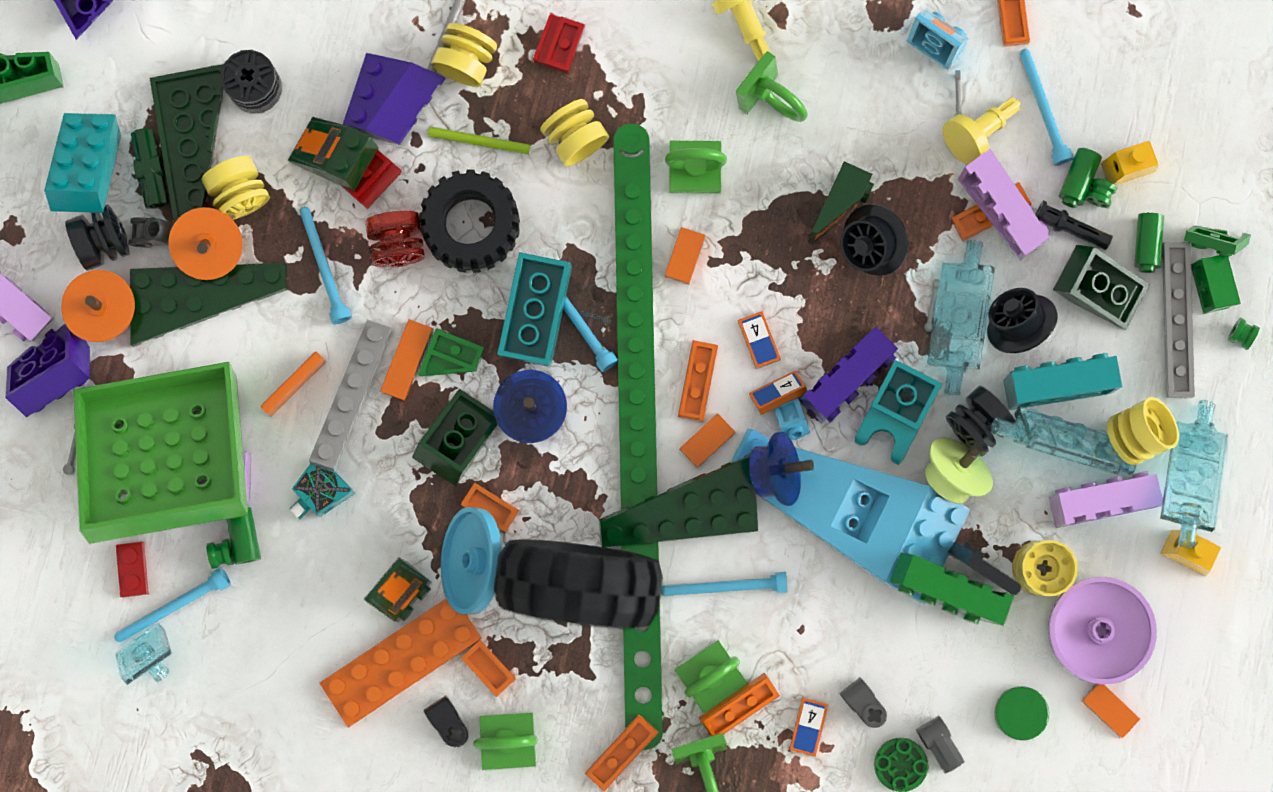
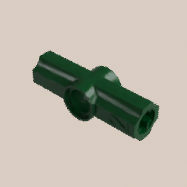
[130,128,168,209]

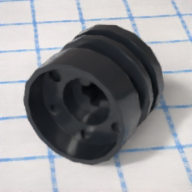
[221,50,282,114]
[65,204,130,271]
[945,386,1017,457]

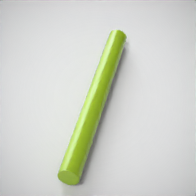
[428,127,531,155]

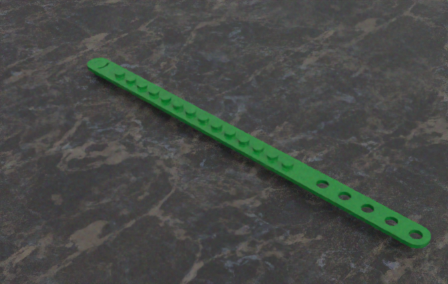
[613,124,663,750]

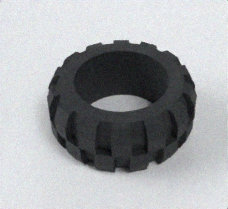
[494,539,663,628]

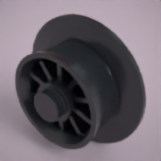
[840,204,908,276]
[987,288,1058,353]

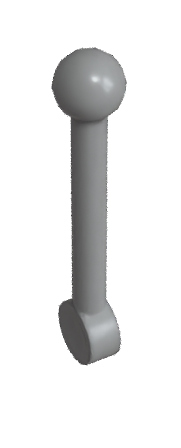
[954,70,963,116]
[924,279,940,332]
[63,423,76,475]

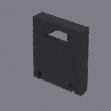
[948,542,1021,595]

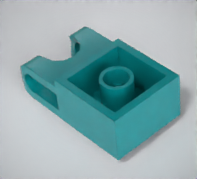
[855,360,942,465]

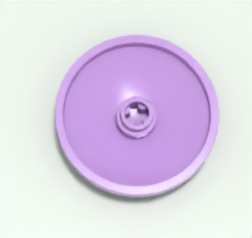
[1048,577,1157,684]

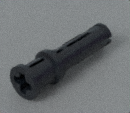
[1035,200,1113,251]

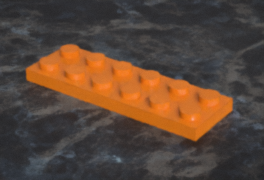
[319,599,482,728]

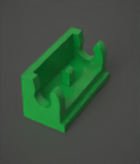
[1191,255,1241,314]

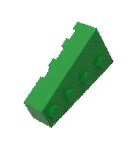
[0,52,64,104]
[890,552,1014,626]

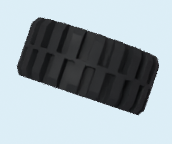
[419,169,520,273]

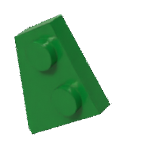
[1184,225,1251,256]
[418,328,486,376]

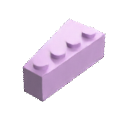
[957,149,1050,261]
[0,271,54,341]
[1049,471,1164,528]

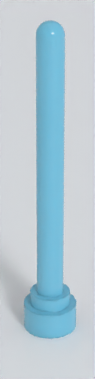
[1020,49,1074,166]
[300,206,352,324]
[563,296,618,373]
[114,567,231,642]
[661,572,788,596]

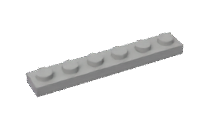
[1162,242,1195,398]
[309,319,392,472]

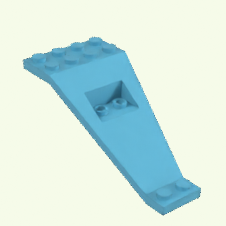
[731,428,970,604]

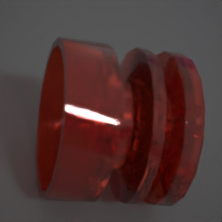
[365,211,425,268]

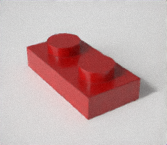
[116,542,149,598]

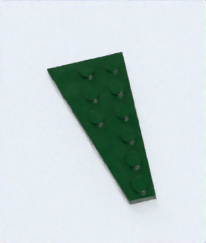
[149,64,224,223]
[130,263,287,347]
[599,453,758,548]

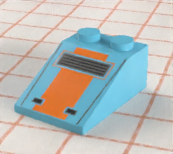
[907,10,969,70]

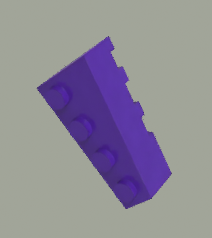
[800,327,898,424]

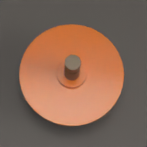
[168,207,243,280]
[61,270,135,342]

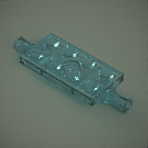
[927,240,995,395]
[1160,400,1228,548]
[991,407,1136,475]

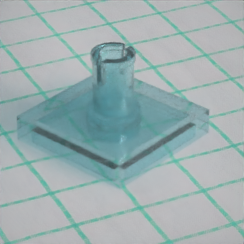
[115,623,172,685]

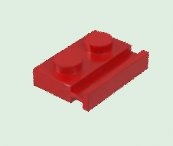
[533,13,585,74]
[341,150,402,210]

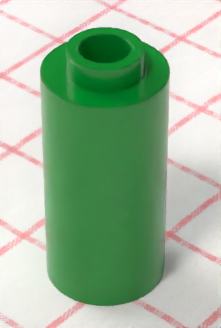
[1059,148,1102,208]
[1134,213,1164,273]
[226,507,261,564]

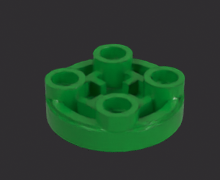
[994,686,1049,740]
[874,738,929,792]

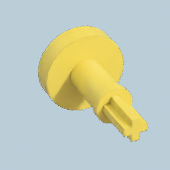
[711,0,770,61]
[943,97,1020,165]

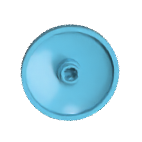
[441,507,502,615]

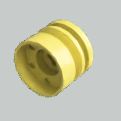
[431,23,497,87]
[540,99,609,167]
[201,156,270,220]
[1107,397,1179,466]
[1012,540,1078,596]

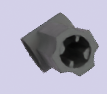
[916,716,965,774]

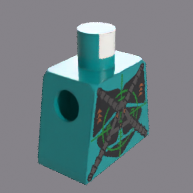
[289,463,355,519]

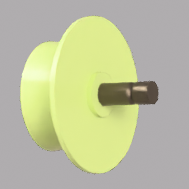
[925,438,993,503]

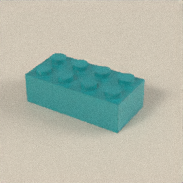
[44,113,121,213]
[497,252,572,367]
[1003,353,1123,410]

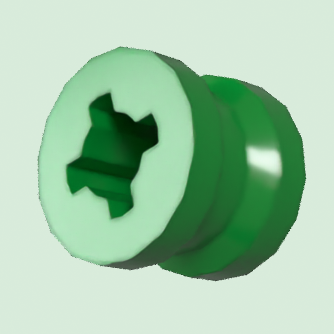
[1086,178,1117,208]
[1228,317,1260,350]
[206,539,234,569]

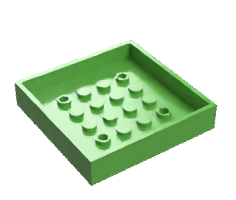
[73,362,248,544]

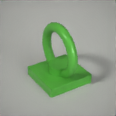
[736,51,808,122]
[665,141,727,194]
[675,640,748,713]
[473,713,538,770]
[671,733,727,792]

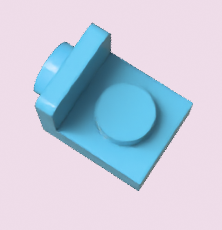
[774,397,810,441]

